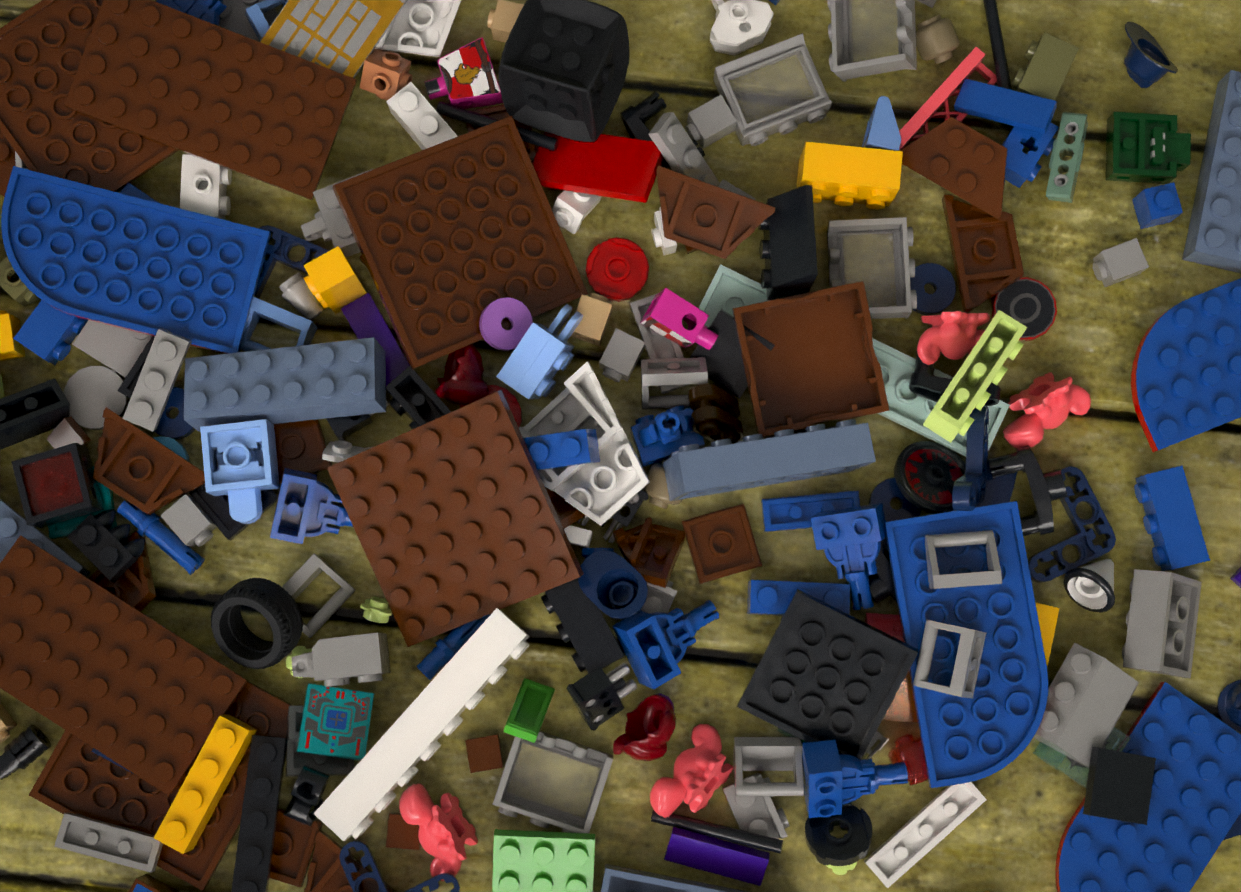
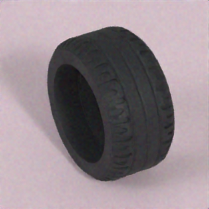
[210,578,303,669]

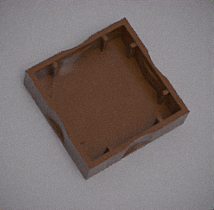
[732,281,889,437]

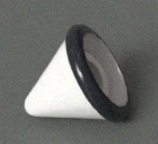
[1063,559,1115,613]

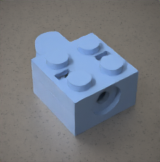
[496,304,583,399]
[200,419,280,524]

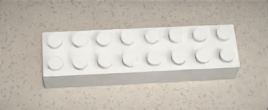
[314,608,530,841]

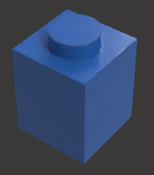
[1132,182,1183,230]

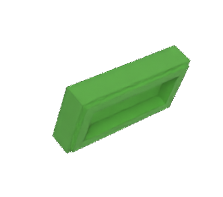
[503,678,555,743]

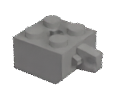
[301,169,373,257]
[292,632,391,687]

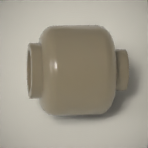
[916,14,959,64]
[643,458,683,509]

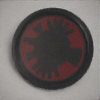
[894,441,966,514]

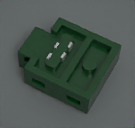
[1106,112,1191,184]

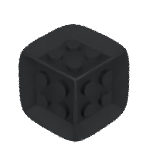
[499,0,630,142]

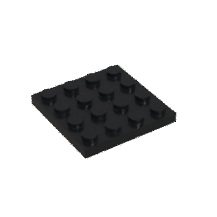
[737,589,918,760]

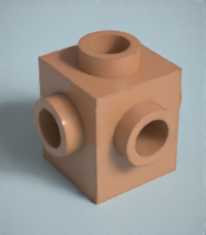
[359,49,412,100]

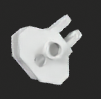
[709,0,774,56]

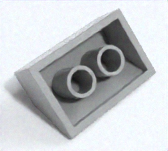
[1122,569,1202,679]
[1033,643,1139,768]

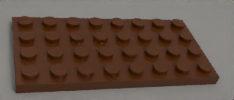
[64,0,357,201]
[0,535,248,796]

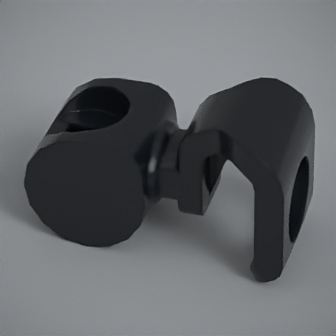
[283,765,330,827]

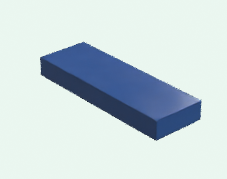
[954,78,1057,134]
[761,491,860,532]

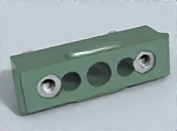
[1046,112,1088,203]

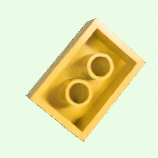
[796,142,903,210]

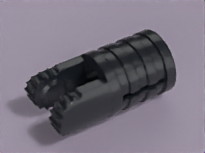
[0,725,51,780]

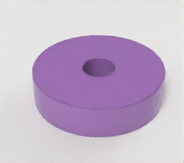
[479,297,533,351]

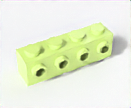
[923,310,1027,443]

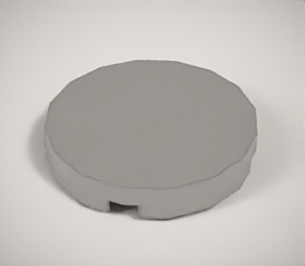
[63,366,130,430]

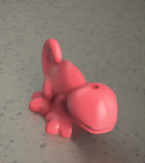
[917,311,990,365]
[1003,372,1091,448]
[650,724,733,818]
[399,783,478,881]

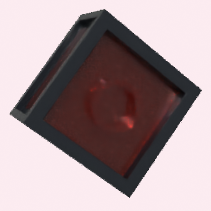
[11,443,104,528]

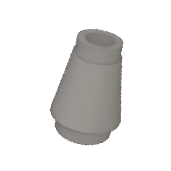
[279,272,324,320]

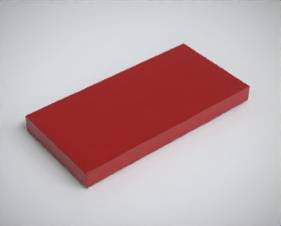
[532,132,663,203]

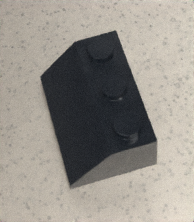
[758,185,818,300]

